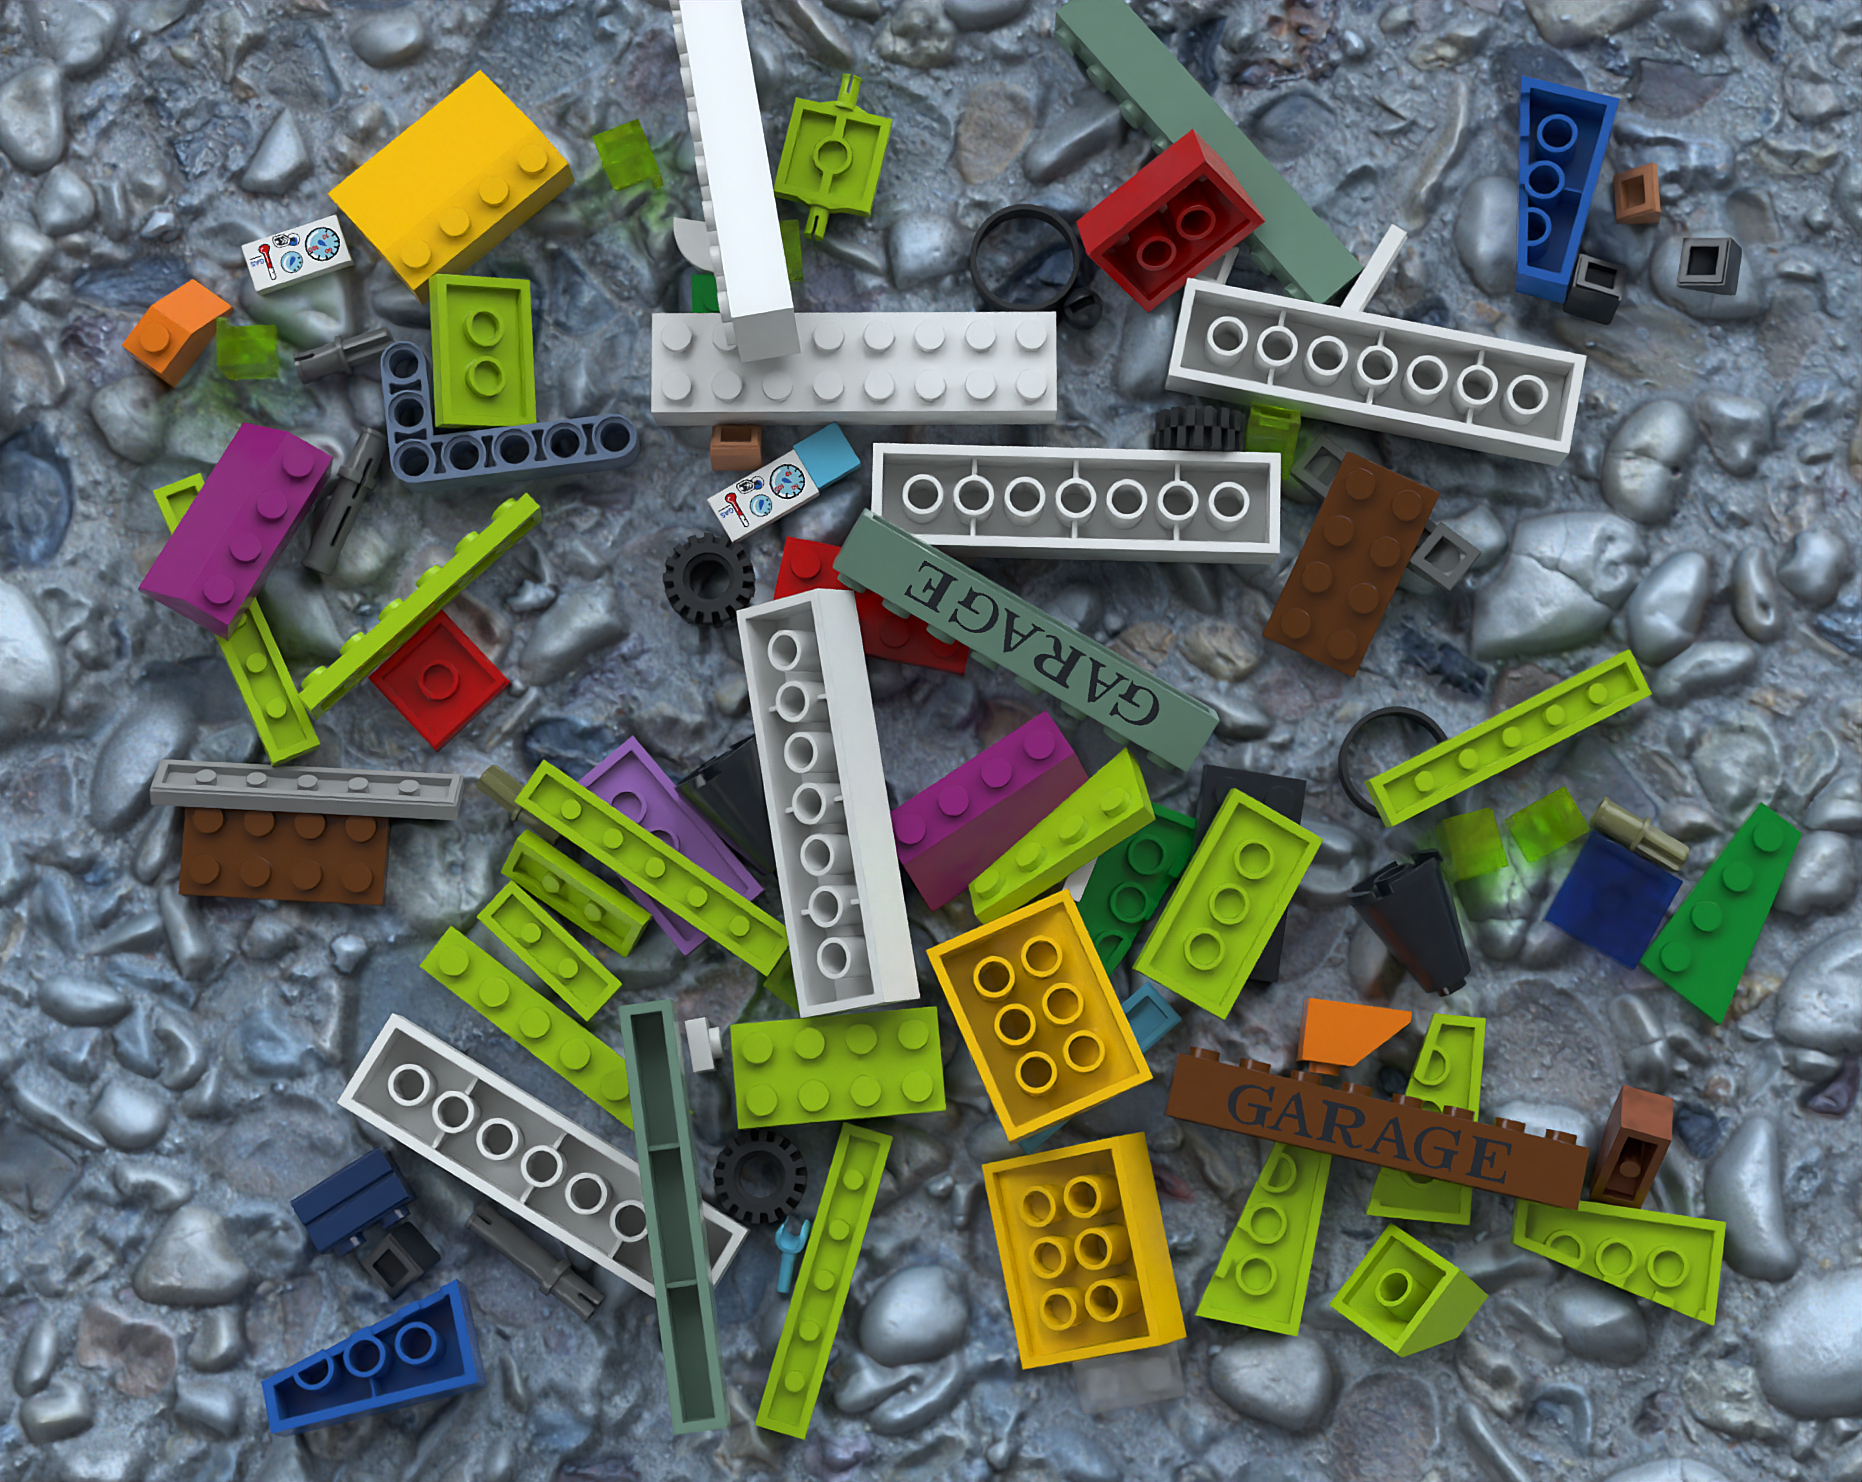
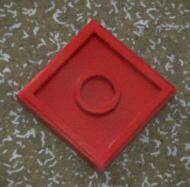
[367,609,512,753]

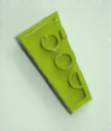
[968,747,1156,925]
[1364,1013,1486,1225]
[1194,1142,1332,1337]
[1510,1198,1726,1326]

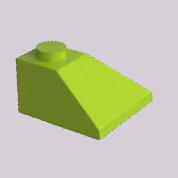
[1329,1223,1489,1358]

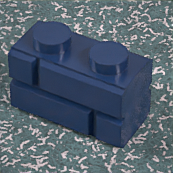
[290,1146,417,1258]

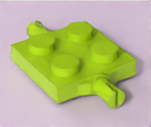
[773,74,893,241]

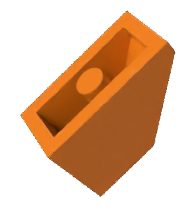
[121,279,234,388]
[1296,998,1412,1076]

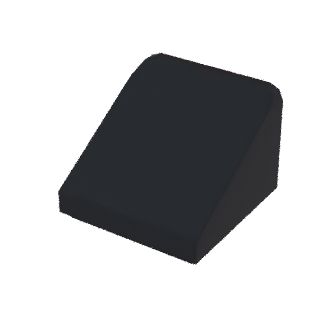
[1676,238,1742,295]
[1563,254,1627,325]
[361,1221,441,1301]

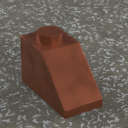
[1589,1085,1673,1209]

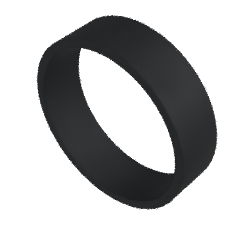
[970,204,1080,312]
[1338,706,1448,819]

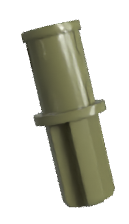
[477,764,564,847]
[1588,796,1690,873]

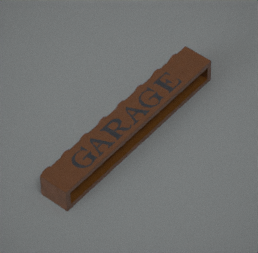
[1163,1046,1590,1210]

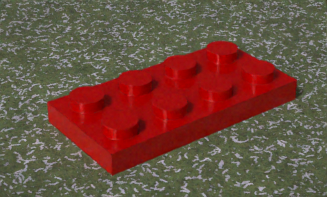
[773,536,984,676]

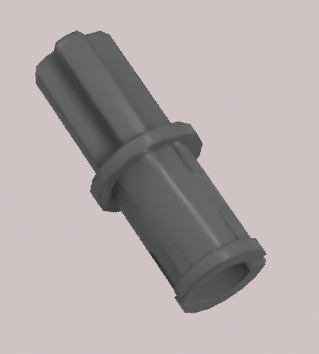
[293,327,395,385]

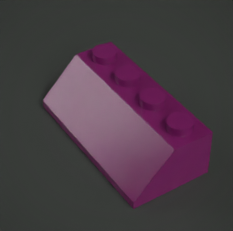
[138,422,333,641]
[890,710,1089,913]

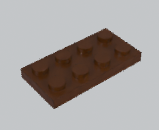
[1262,451,1440,677]
[178,807,392,907]

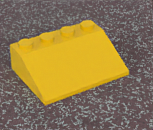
[327,70,575,306]
[926,888,1153,1146]
[982,1132,1187,1369]

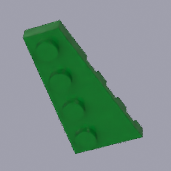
[1075,801,1195,978]
[1635,802,1802,1026]

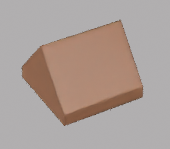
[1613,163,1661,224]
[710,425,763,471]

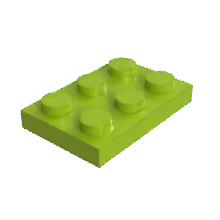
[429,273,537,429]

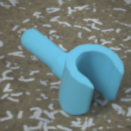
[775,1215,811,1293]

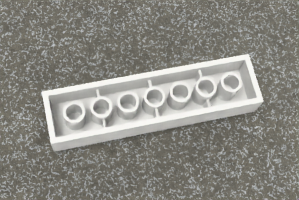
[669,0,801,363]
[1165,278,1587,466]
[651,312,1057,426]
[871,443,1281,565]
[736,588,920,1018]
[337,1013,751,1299]

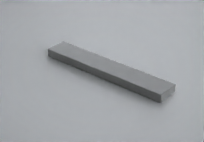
[149,759,464,820]

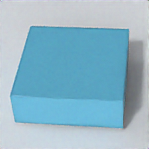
[793,421,862,491]

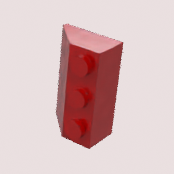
[1076,129,1265,313]

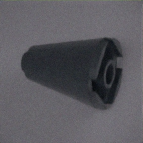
[674,733,778,879]
[1346,848,1471,997]

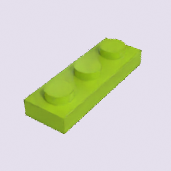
[501,829,652,958]
[476,880,624,1023]

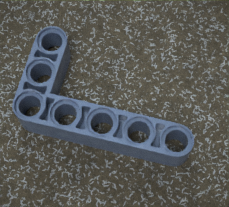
[380,341,641,493]

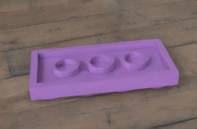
[578,736,765,957]

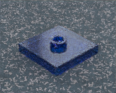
[1541,830,1683,971]

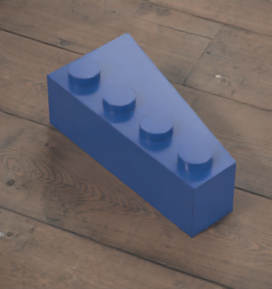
[1515,75,1620,304]
[261,1279,487,1438]

